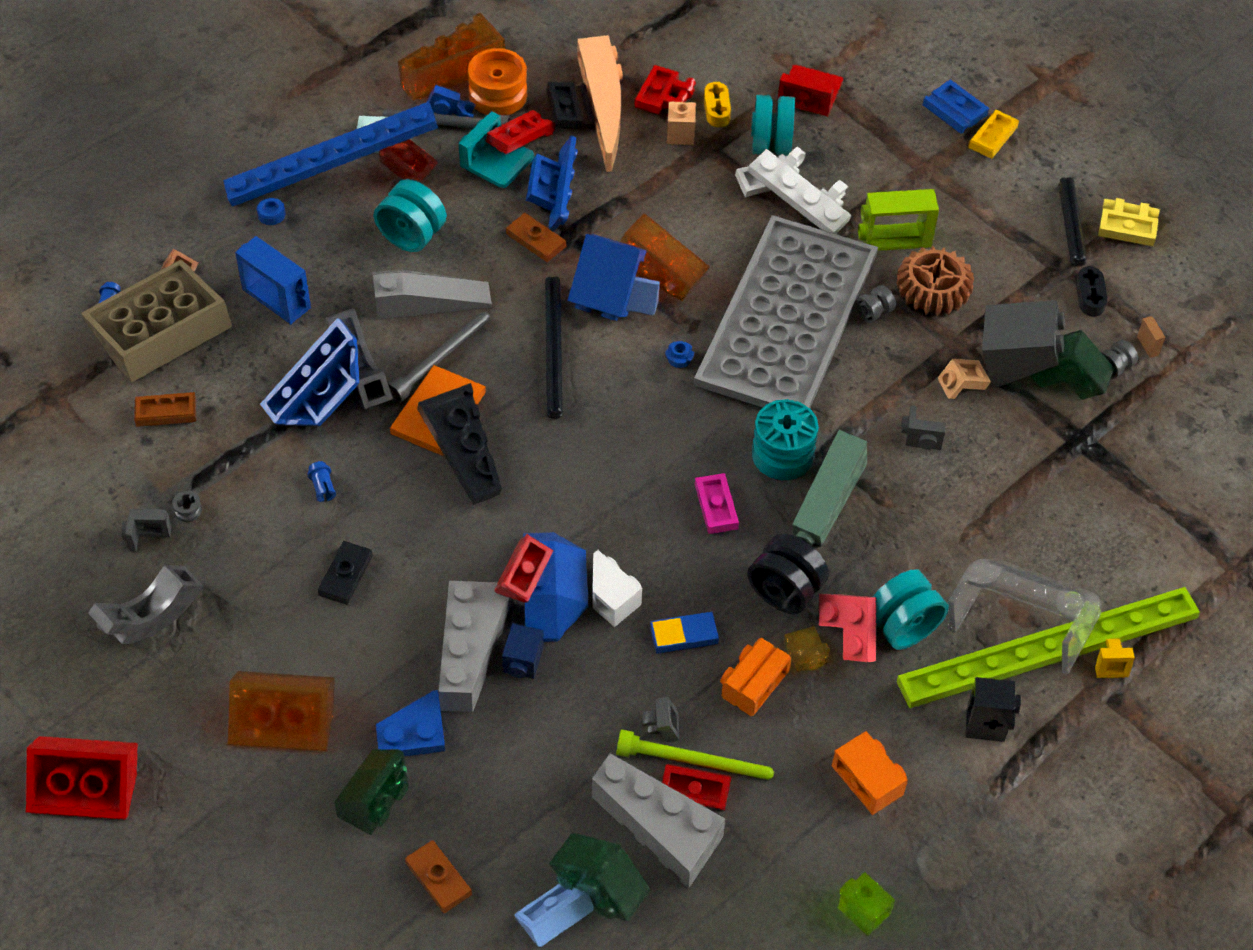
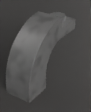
[325,308,393,409]
[88,565,203,644]

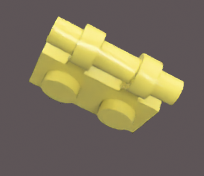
[1098,198,1160,246]

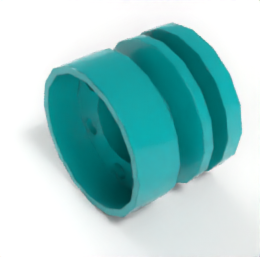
[752,399,819,480]

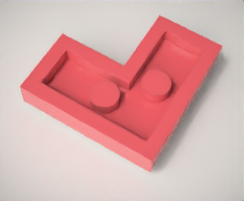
[819,594,876,662]

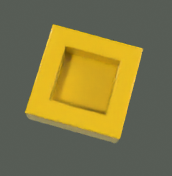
[1095,639,1135,678]

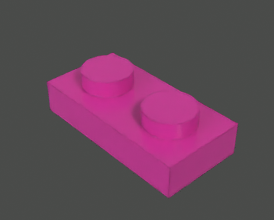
[695,473,739,534]

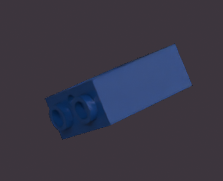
[235,236,311,325]

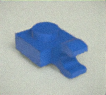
[426,85,475,118]

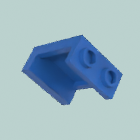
[567,234,647,321]

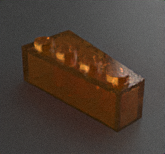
[398,13,506,101]

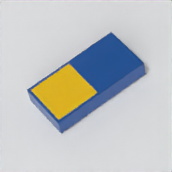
[650,612,719,654]

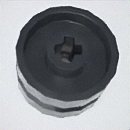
[747,534,829,614]

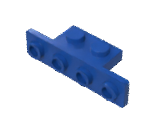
[526,136,578,232]

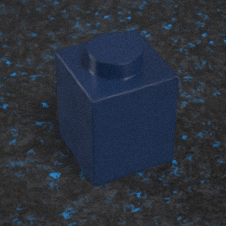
[502,623,544,679]

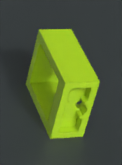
[858,189,939,251]

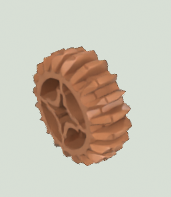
[896,246,974,316]

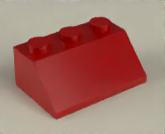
[26,736,138,819]

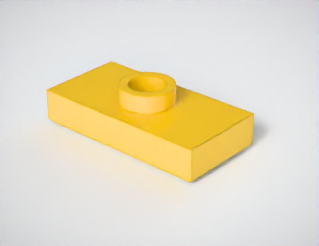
[968,110,1019,159]

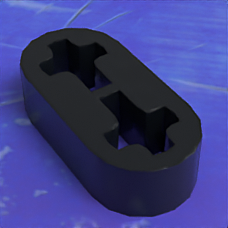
[1076,266,1108,317]

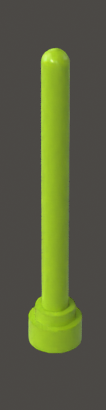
[616,729,774,780]

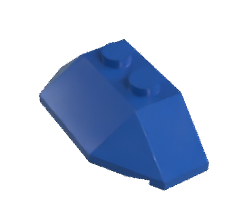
[260,318,360,426]
[523,532,588,642]

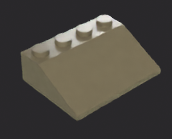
[81,260,232,382]

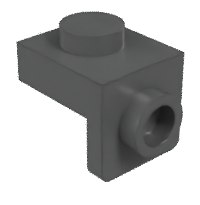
[901,406,946,450]
[122,508,172,551]

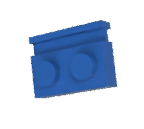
[923,79,989,134]

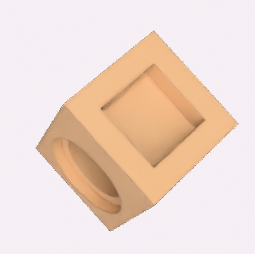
[667,102,696,145]

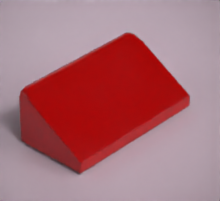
[494,534,554,603]
[662,764,732,810]

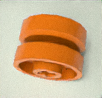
[468,48,527,115]

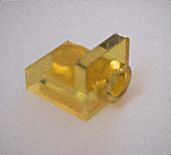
[784,626,830,672]

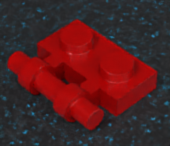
[635,65,696,117]

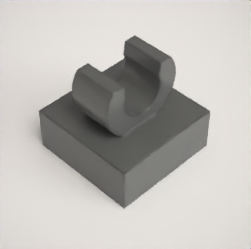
[642,697,680,742]

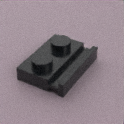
[546,82,595,129]

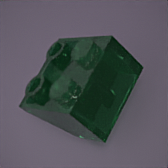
[334,749,409,835]

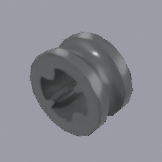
[172,491,202,522]

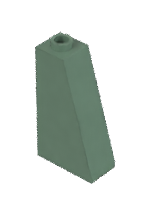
[792,430,867,546]

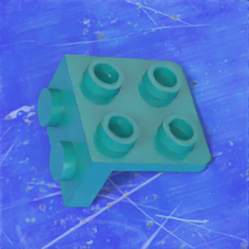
[458,111,534,188]

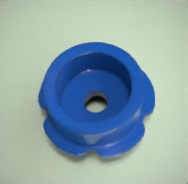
[665,341,694,368]

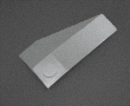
[372,270,492,320]

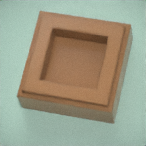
[1137,316,1165,358]

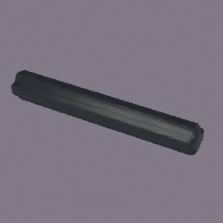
[1058,177,1087,266]

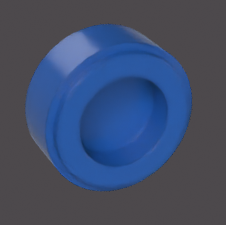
[257,198,286,225]

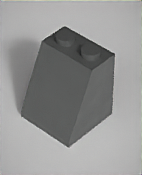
[982,300,1066,388]

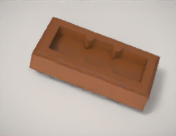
[506,213,566,263]
[134,392,196,427]
[405,840,472,914]

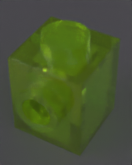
[838,872,895,936]

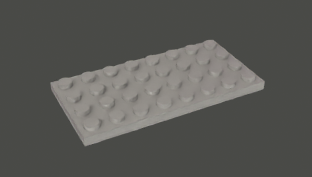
[694,215,878,408]

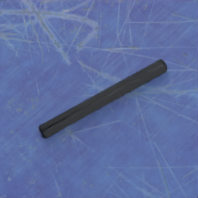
[545,276,563,419]

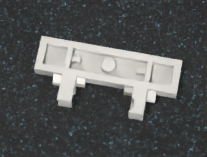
[748,147,851,234]

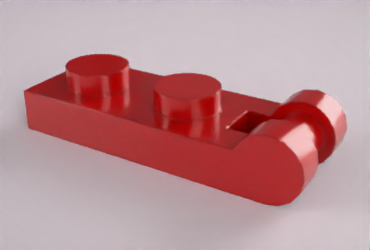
[486,110,555,154]

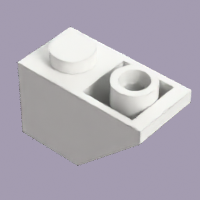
[593,550,642,627]

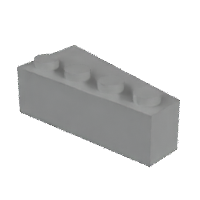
[439,581,514,712]
[592,753,725,889]

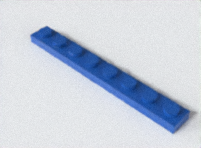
[223,102,438,207]

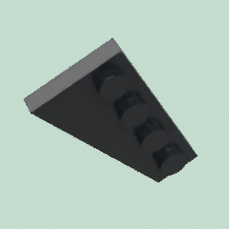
[417,383,502,505]

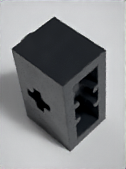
[965,677,1021,742]

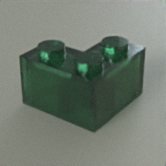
[1030,330,1114,400]
[549,832,651,922]

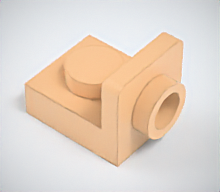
[938,359,991,399]

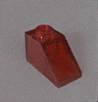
[379,139,438,182]

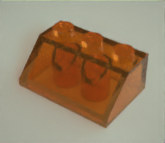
[228,671,335,751]

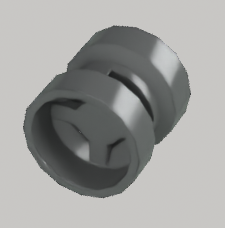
[855,285,896,323]
[1096,340,1138,379]

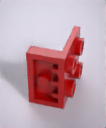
[778,65,843,117]

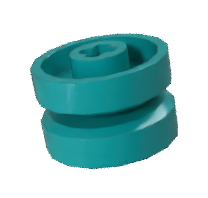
[751,95,795,156]
[373,179,447,252]
[873,570,949,650]

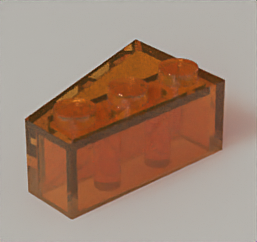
[620,213,710,301]

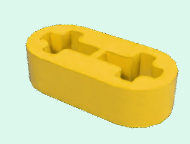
[704,82,731,127]

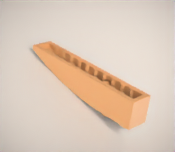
[578,35,622,172]

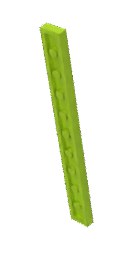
[897,587,1200,709]

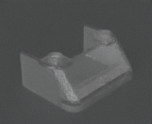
[948,559,1101,675]

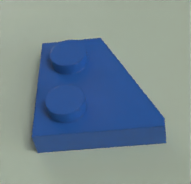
[376,690,445,759]

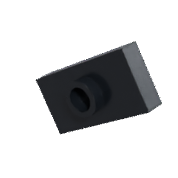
[318,540,373,605]

